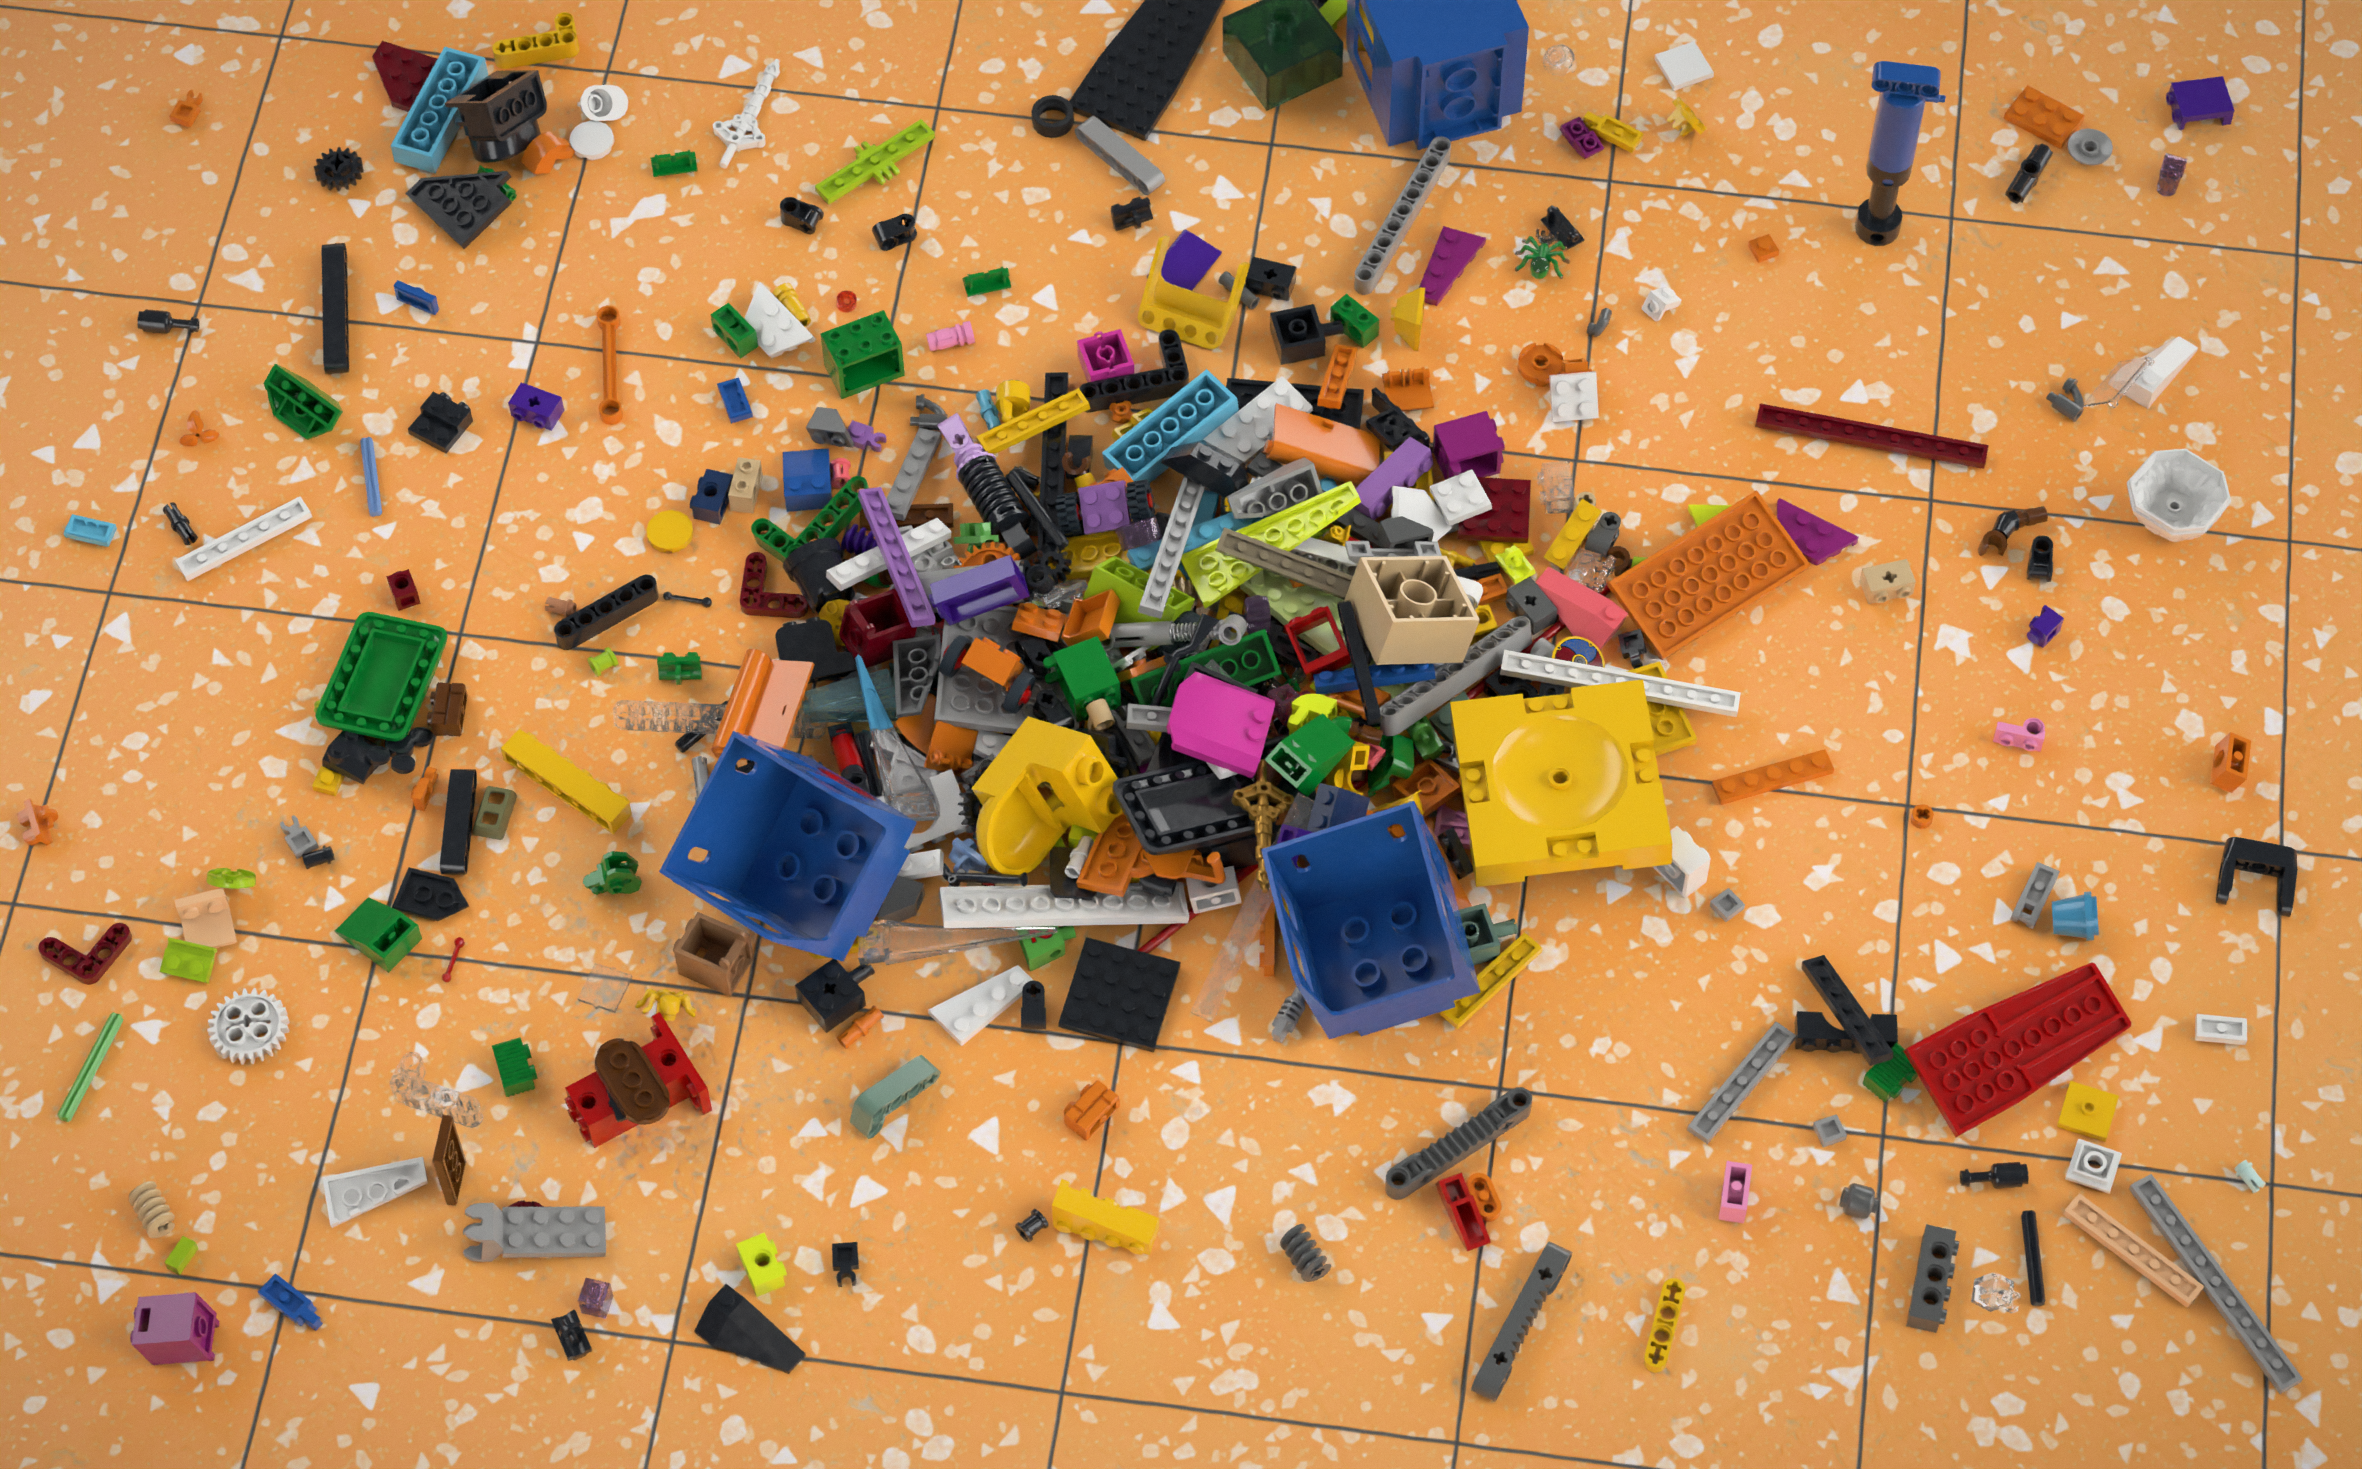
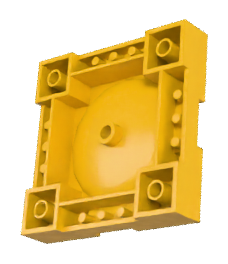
[1450,679,1672,887]

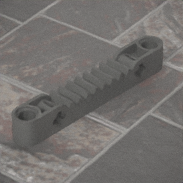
[1385,1087,1532,1200]
[1471,1241,1573,1402]

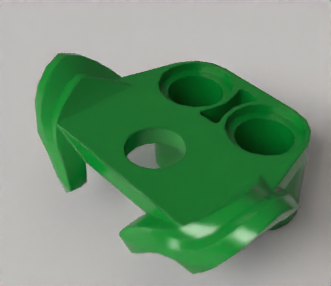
[1367,734,1414,797]

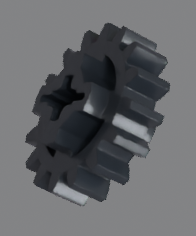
[314,147,364,191]

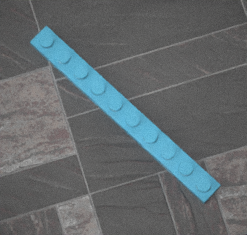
[1127,477,1338,571]

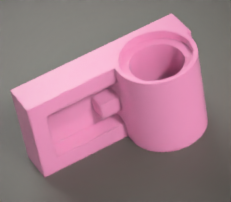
[1993,718,2046,752]

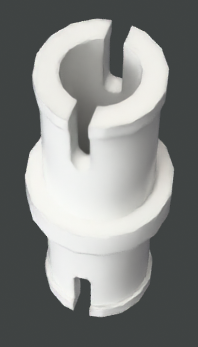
[1065,836,1094,878]

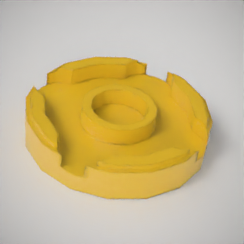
[646,510,693,553]

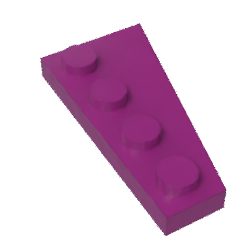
[1419,226,1486,306]

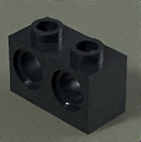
[1484,668,1539,699]

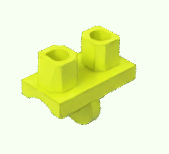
[1494,545,1536,584]

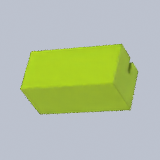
[164,1236,199,1275]

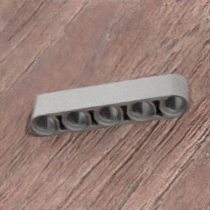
[1074,116,1165,195]

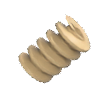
[129,1181,175,1239]

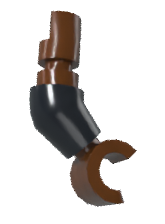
[1978,506,2048,556]

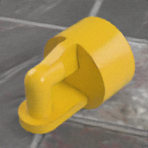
[996,380,1031,423]

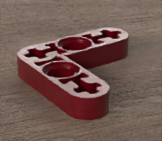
[740,552,808,618]
[38,923,132,985]

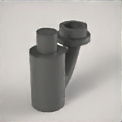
[2046,378,2084,422]
[910,394,948,430]

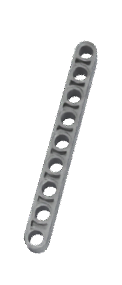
[1354,136,1451,295]
[1379,616,1532,736]

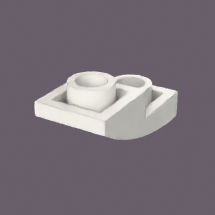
[926,540,961,570]

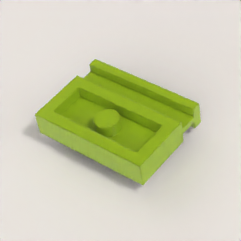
[159,937,218,984]

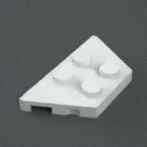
[744,282,817,358]

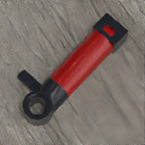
[827,722,870,794]

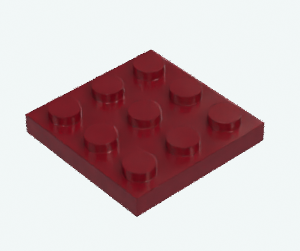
[1458,477,1531,543]

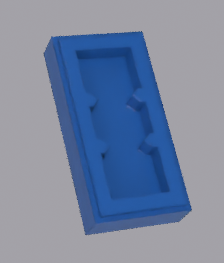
[393,280,439,315]
[717,377,753,424]

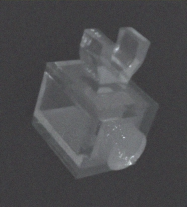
[1971,1272,2020,1314]

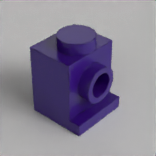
[2027,605,2064,648]

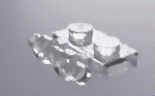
[1565,548,1617,593]

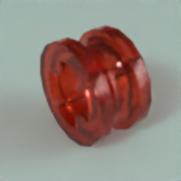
[837,290,857,313]

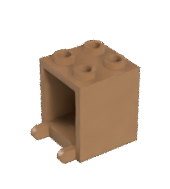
[673,912,754,997]

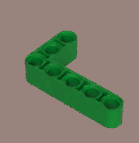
[751,476,869,563]

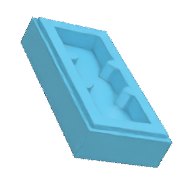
[63,514,117,547]

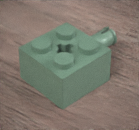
[1459,903,1518,965]

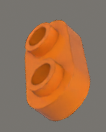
[1467,1173,1502,1222]

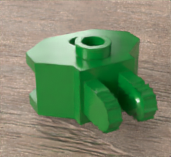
[583,851,642,895]

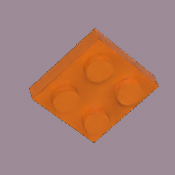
[1011,603,1066,642]

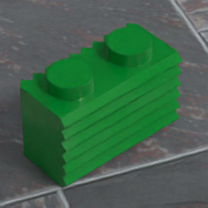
[492,1037,538,1097]
[1863,1043,1918,1103]

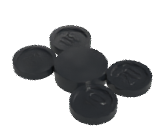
[366,727,433,774]

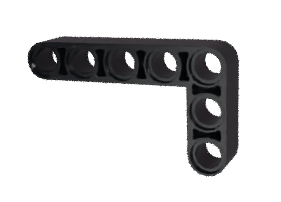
[1079,329,1189,412]

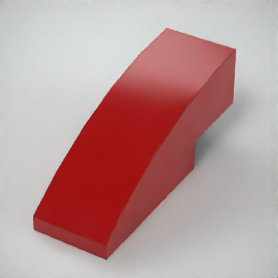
[1435,1172,1491,1252]

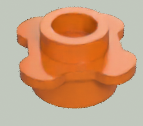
[1109,401,1134,424]

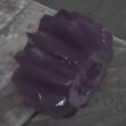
[1244,595,1271,634]

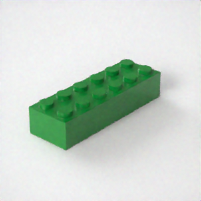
[1128,629,1282,707]

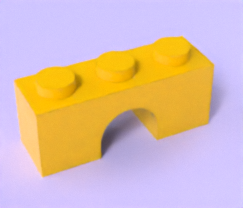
[1326,741,1370,796]

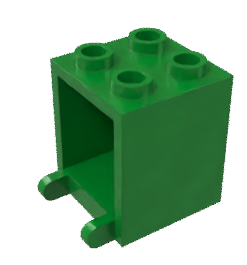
[1043,636,1121,722]

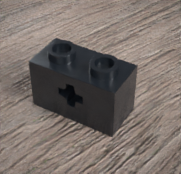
[1245,257,1296,301]

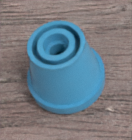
[2052,891,2099,941]

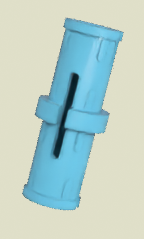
[976,389,1001,431]

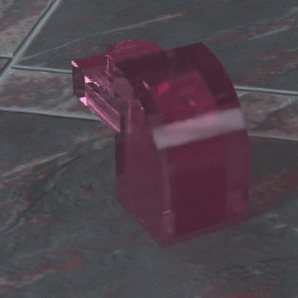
[1268,684,1311,727]

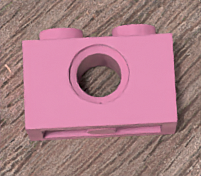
[1718,1161,1752,1223]

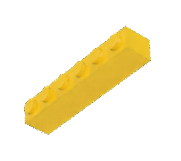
[500,728,632,834]

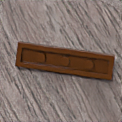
[860,503,954,531]

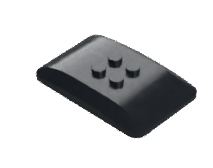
[1112,760,1277,855]

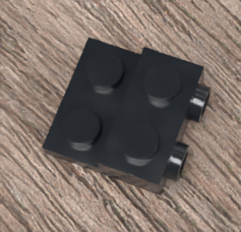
[408,391,473,454]

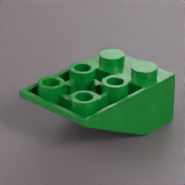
[1265,713,1356,797]
[335,897,422,973]

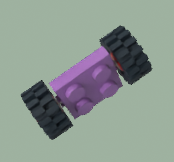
[1056,480,1155,536]

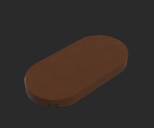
[595,1038,670,1125]

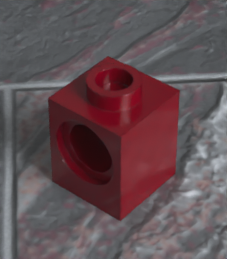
[386,569,421,611]

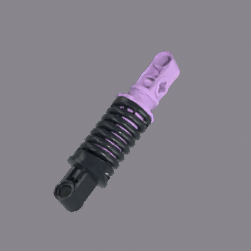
[938,413,1037,560]

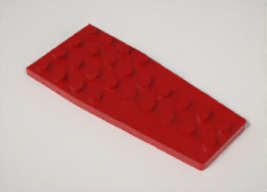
[1904,963,2131,1138]

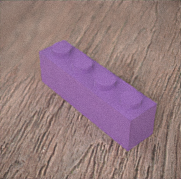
[1353,437,1433,520]

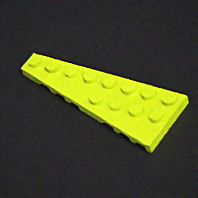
[1181,481,1361,608]

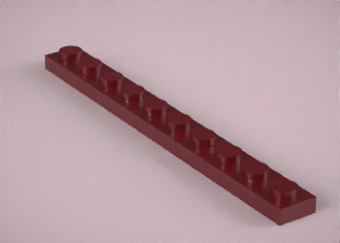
[1755,403,1989,469]

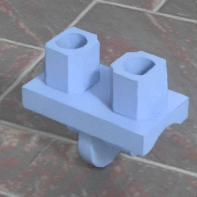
[948,838,990,873]

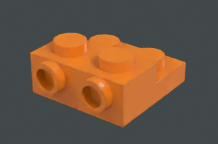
[1393,758,1461,818]

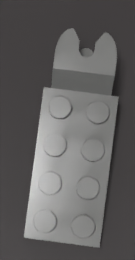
[463,1203,606,1262]

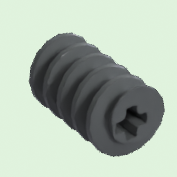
[1280,1224,1332,1282]

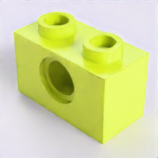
[736,1232,787,1297]

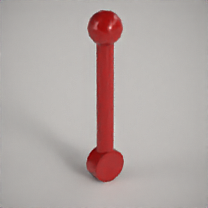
[442,937,465,982]

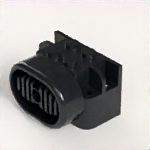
[445,70,547,163]

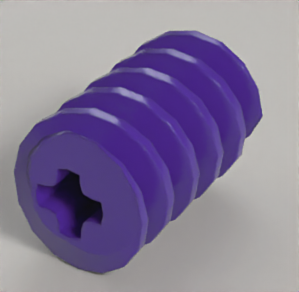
[841,524,878,555]

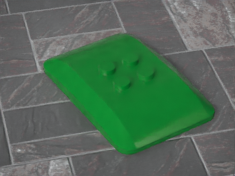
[315,612,448,741]

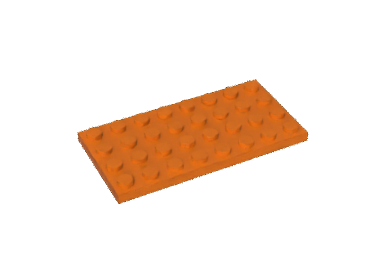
[1607,490,1811,662]

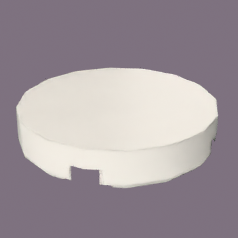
[569,121,614,160]

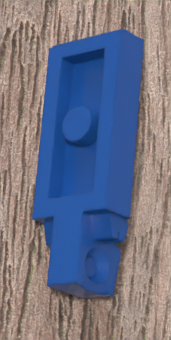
[258,1274,323,1331]

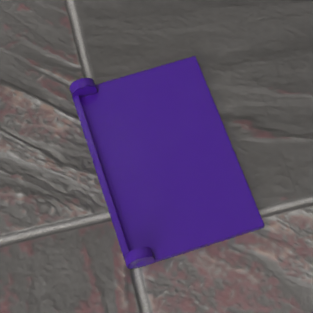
[1147,229,1222,291]

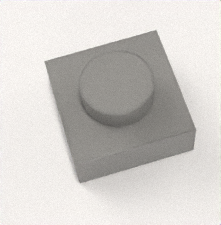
[1710,888,1745,922]
[1813,1114,1847,1148]

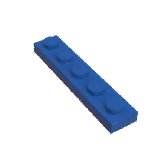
[1313,663,1436,695]

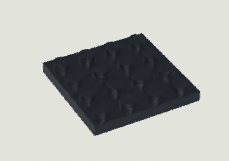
[1058,937,1181,1052]

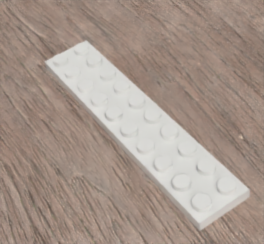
[939,882,1189,928]

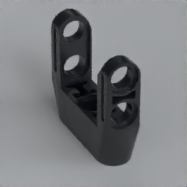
[2216,837,2298,917]

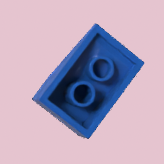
[783,448,832,512]

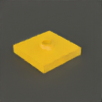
[2057,1081,2119,1142]

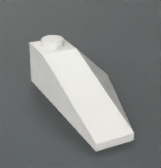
[2109,336,2198,409]

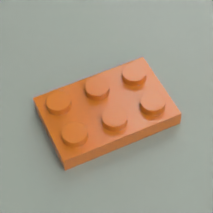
[2004,85,2085,149]

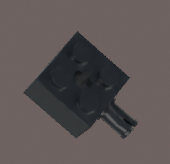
[1270,304,1344,365]
[795,959,875,1033]

